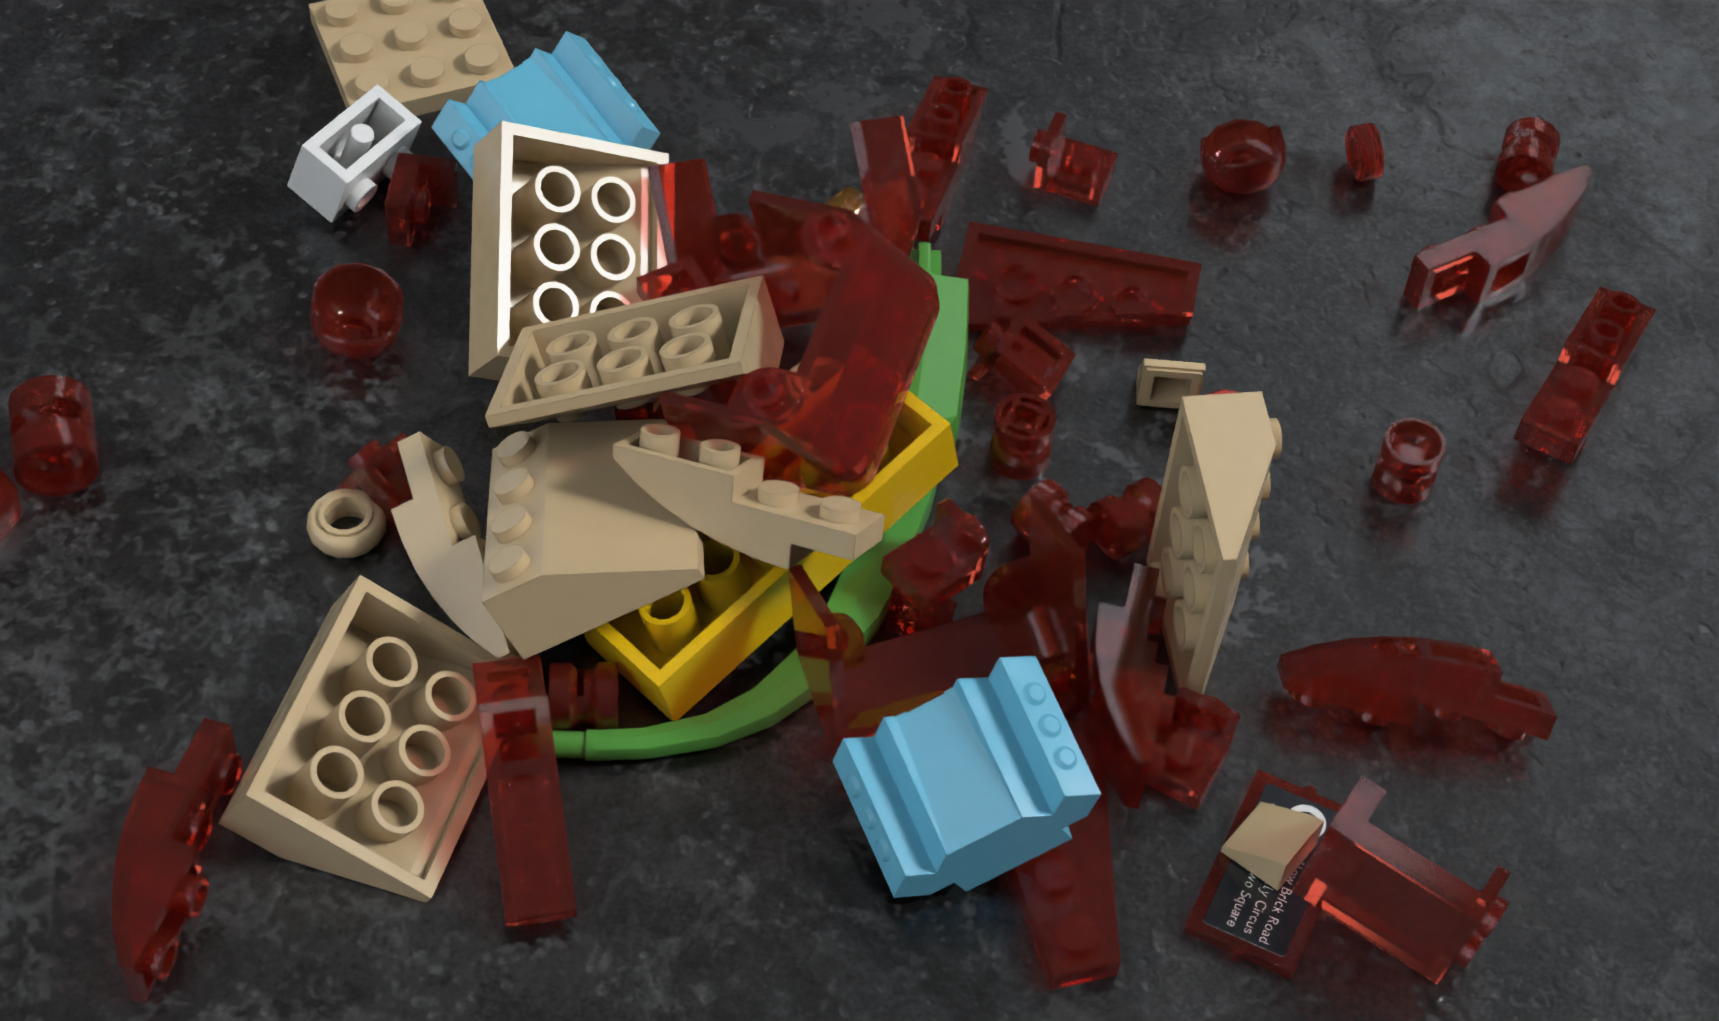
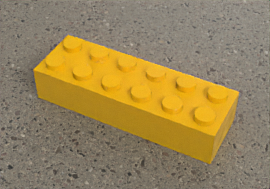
[583,351,959,721]

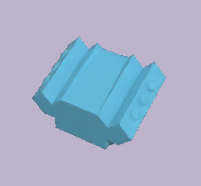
[432,31,660,179]
[832,656,1101,898]

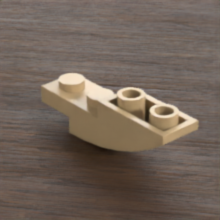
[613,424,885,569]
[391,432,540,673]

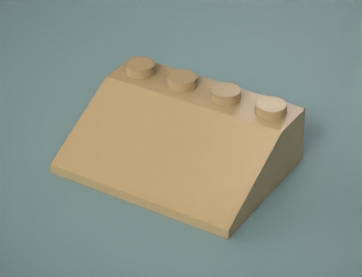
[468,121,669,381]
[485,275,785,428]
[1146,391,1282,718]
[481,418,705,660]
[218,575,533,903]

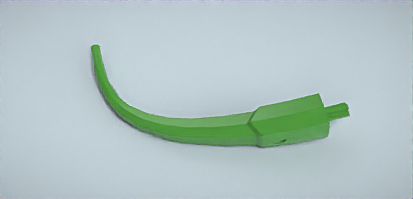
[517,242,970,761]

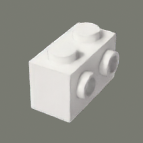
[287,84,422,223]

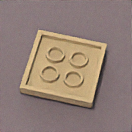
[309,0,514,116]

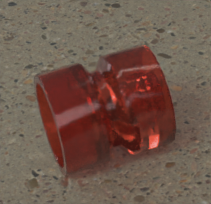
[7,375,100,497]

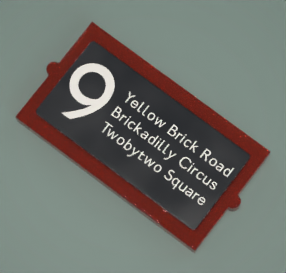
[1183,770,1363,979]

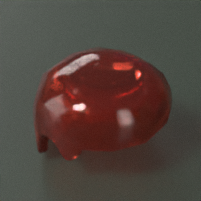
[1200,118,1287,195]
[310,262,404,360]

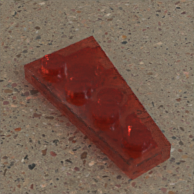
[957,221,1202,330]
[1009,716,1121,990]

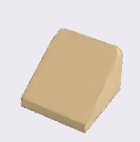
[1136,358,1206,409]
[1221,802,1324,891]

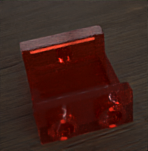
[1292,776,1511,984]

